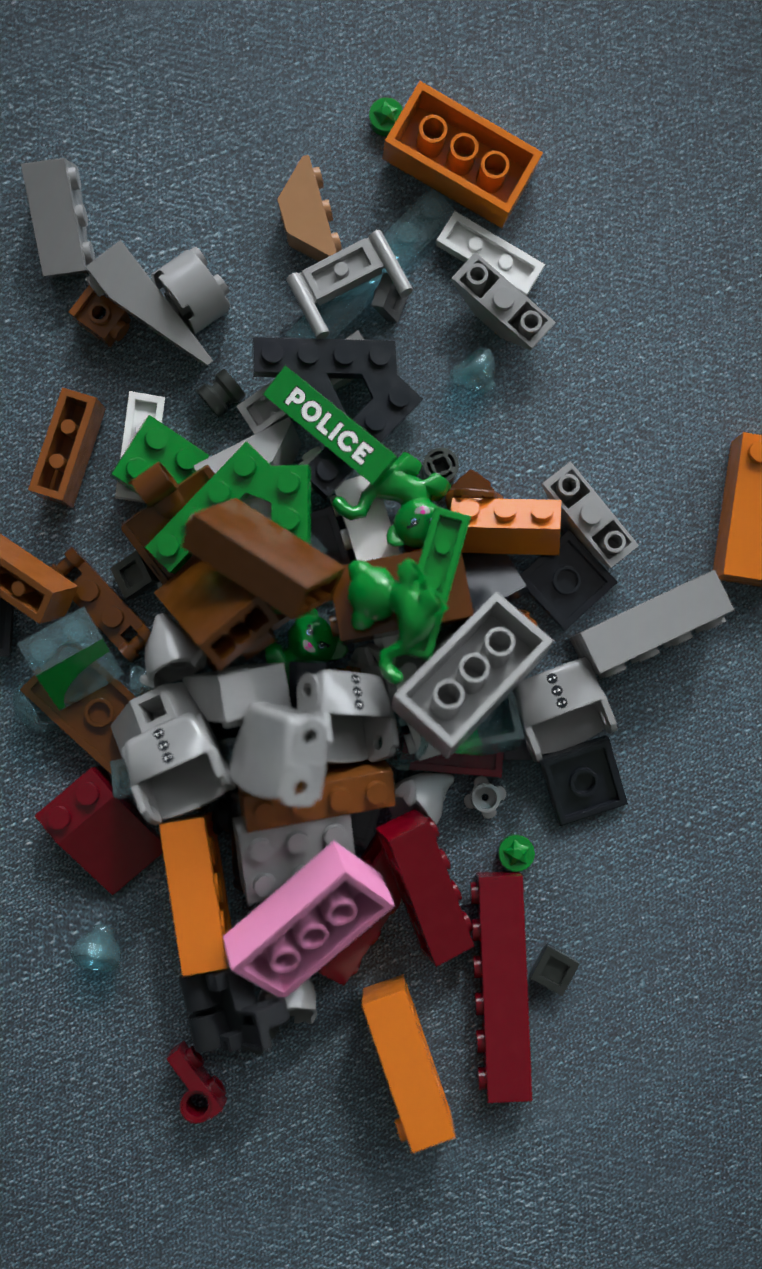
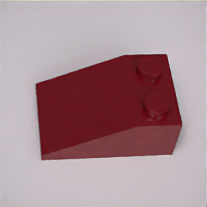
[34,766,163,895]

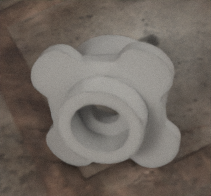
[464,776,506,819]

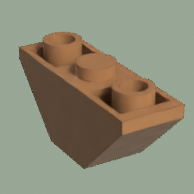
[277,155,342,262]

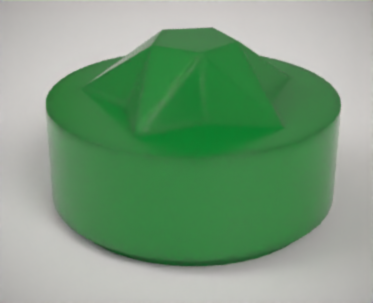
[369,97,403,137]
[498,834,535,872]

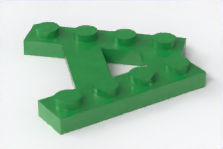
[145,441,311,615]

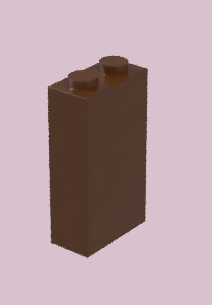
[181,498,346,621]
[329,550,474,645]
[154,557,280,671]

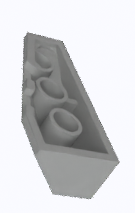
[85,240,213,366]

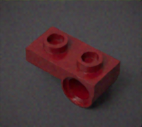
[166,1040,227,1124]

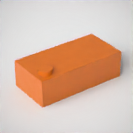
[382,81,543,228]
[713,432,762,587]
[159,812,232,976]
[362,974,456,1153]

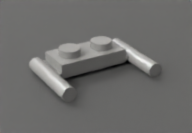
[286,230,413,340]

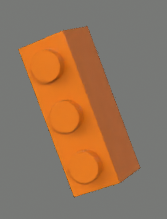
[451,498,561,555]

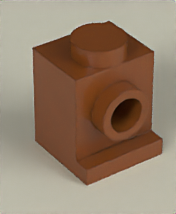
[69,286,131,348]

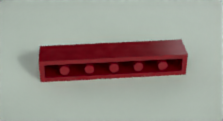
[470,871,533,1103]

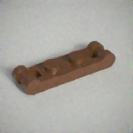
[50,546,152,663]

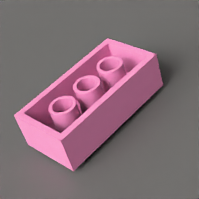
[223,841,395,998]

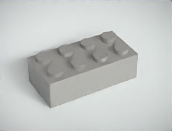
[569,570,734,679]
[391,592,553,759]

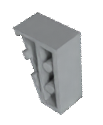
[21,158,95,278]

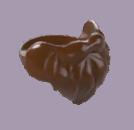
[445,469,504,510]

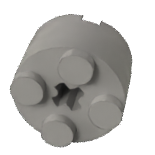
[151,247,231,335]

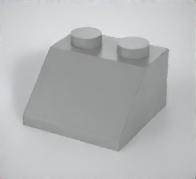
[183,663,291,728]

